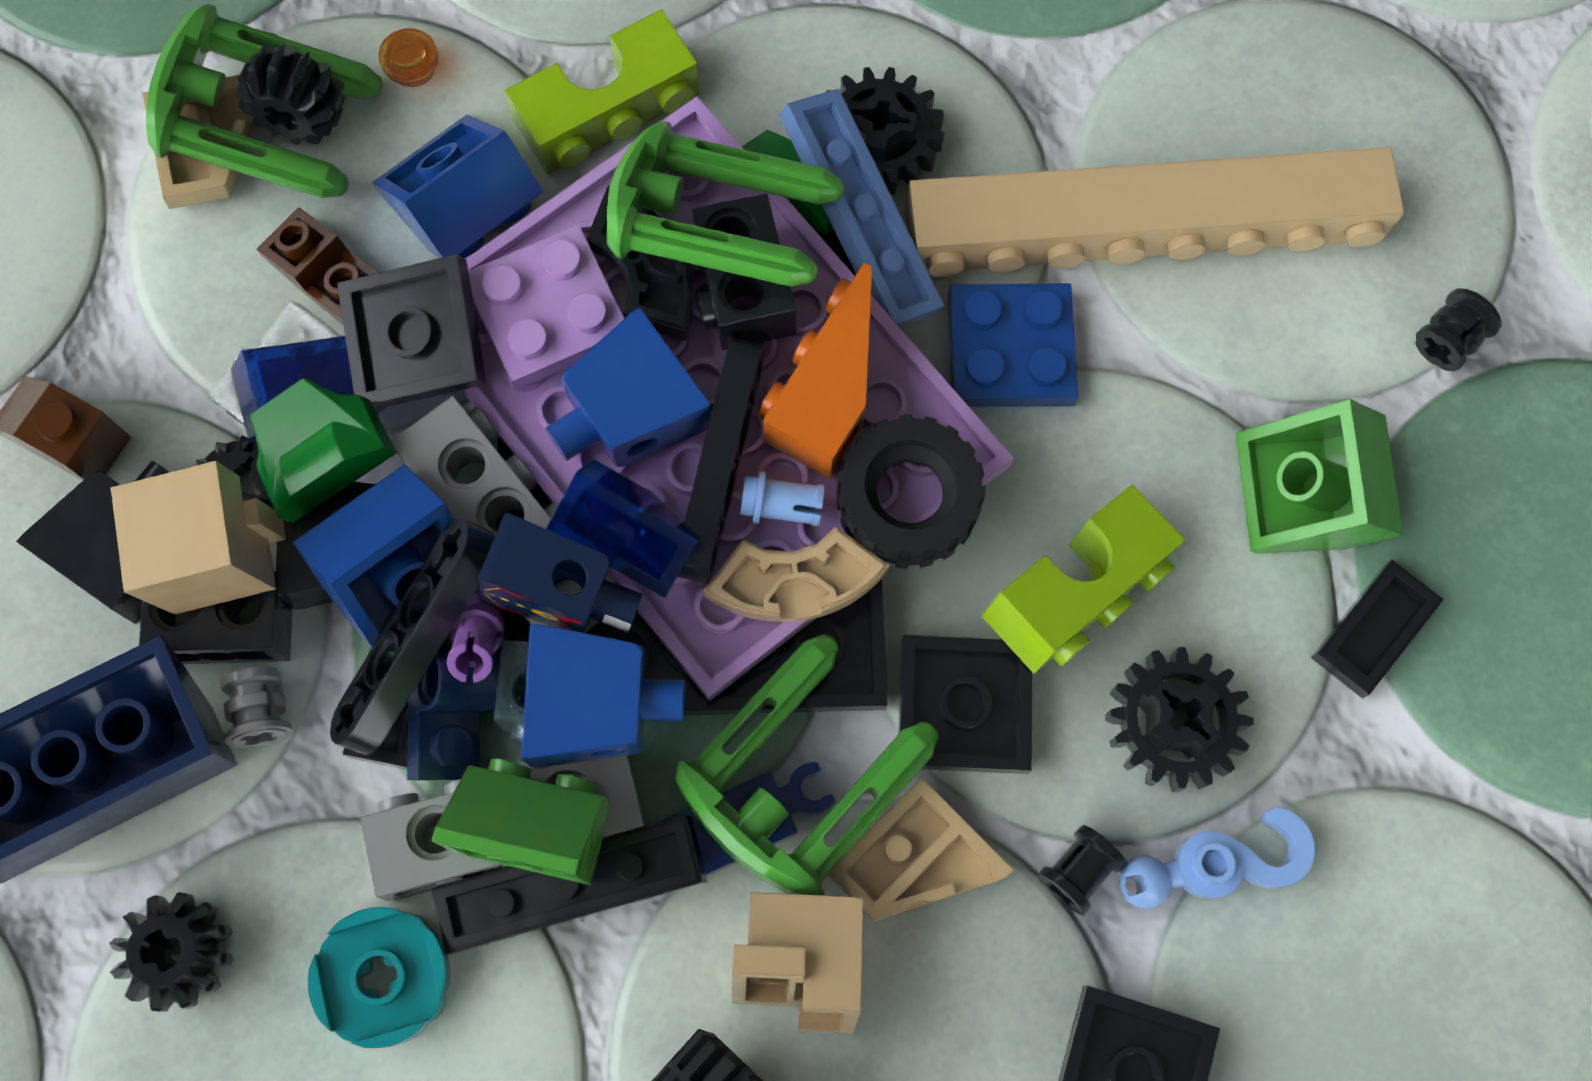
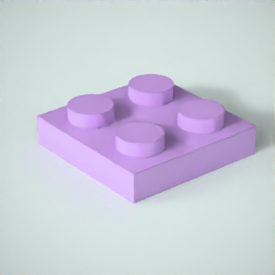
[468,224,625,391]

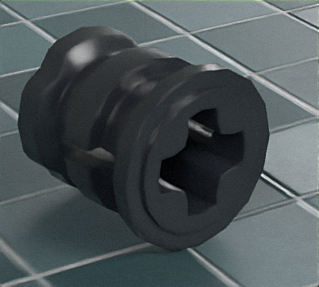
[1415,288,1502,372]

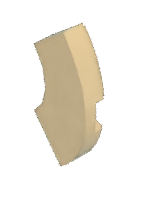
[703,527,889,622]

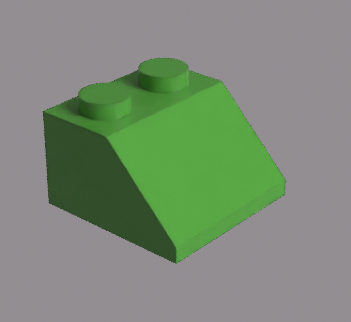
[1236,399,1404,553]
[432,759,611,885]

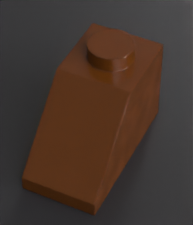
[0,376,131,481]

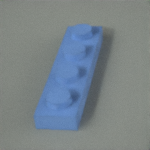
[779,88,944,328]

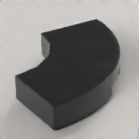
[586,186,693,341]

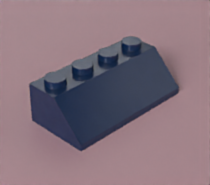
[0,635,238,884]

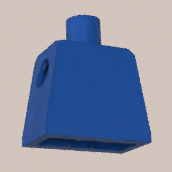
[545,307,711,467]
[521,624,685,768]

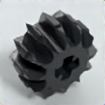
[236,43,345,145]
[109,892,234,1012]

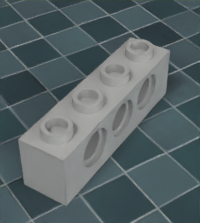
[391,396,616,633]
[360,755,647,901]

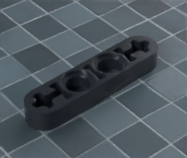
[674,336,765,584]
[330,517,495,755]

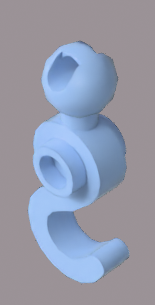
[1119,807,1316,909]

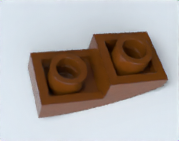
[256,207,380,325]

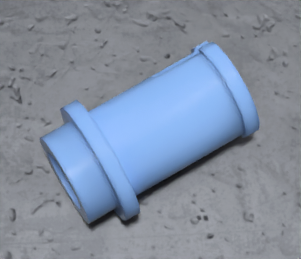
[740,471,824,527]

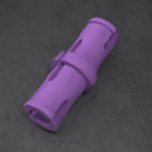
[446,585,505,683]

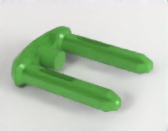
[146,4,383,198]
[606,121,844,287]
[675,634,938,896]

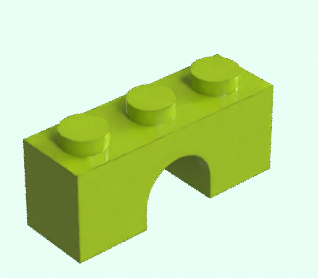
[505,9,700,175]
[981,484,1185,674]

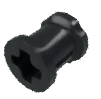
[1038,825,1127,916]

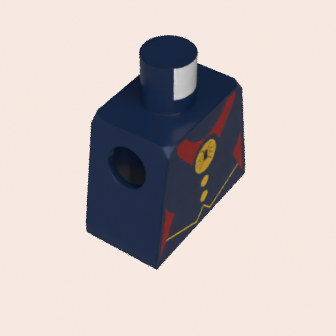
[478,512,643,633]

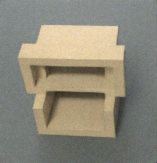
[111,461,286,614]
[732,892,863,1034]

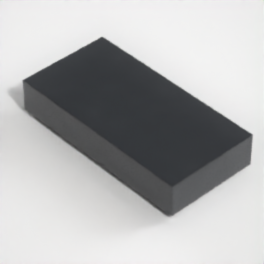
[1311,559,1444,699]

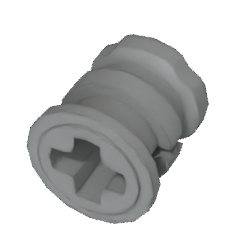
[220,666,293,748]

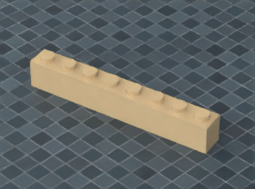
[905,147,1404,277]

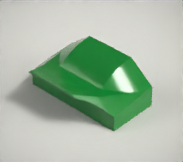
[250,378,397,523]

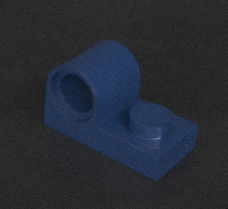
[407,646,503,781]

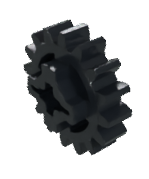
[826,67,945,195]
[1105,647,1254,792]

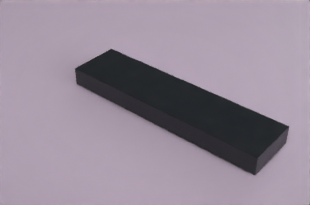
[432,815,707,955]

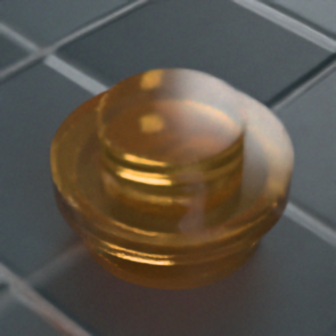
[378,28,439,87]

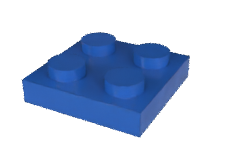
[948,283,1078,407]

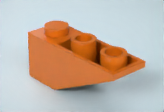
[759,262,872,479]

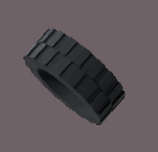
[836,415,985,569]

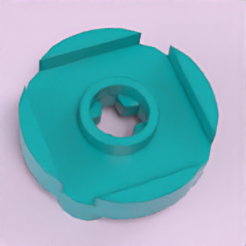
[308,907,450,1049]

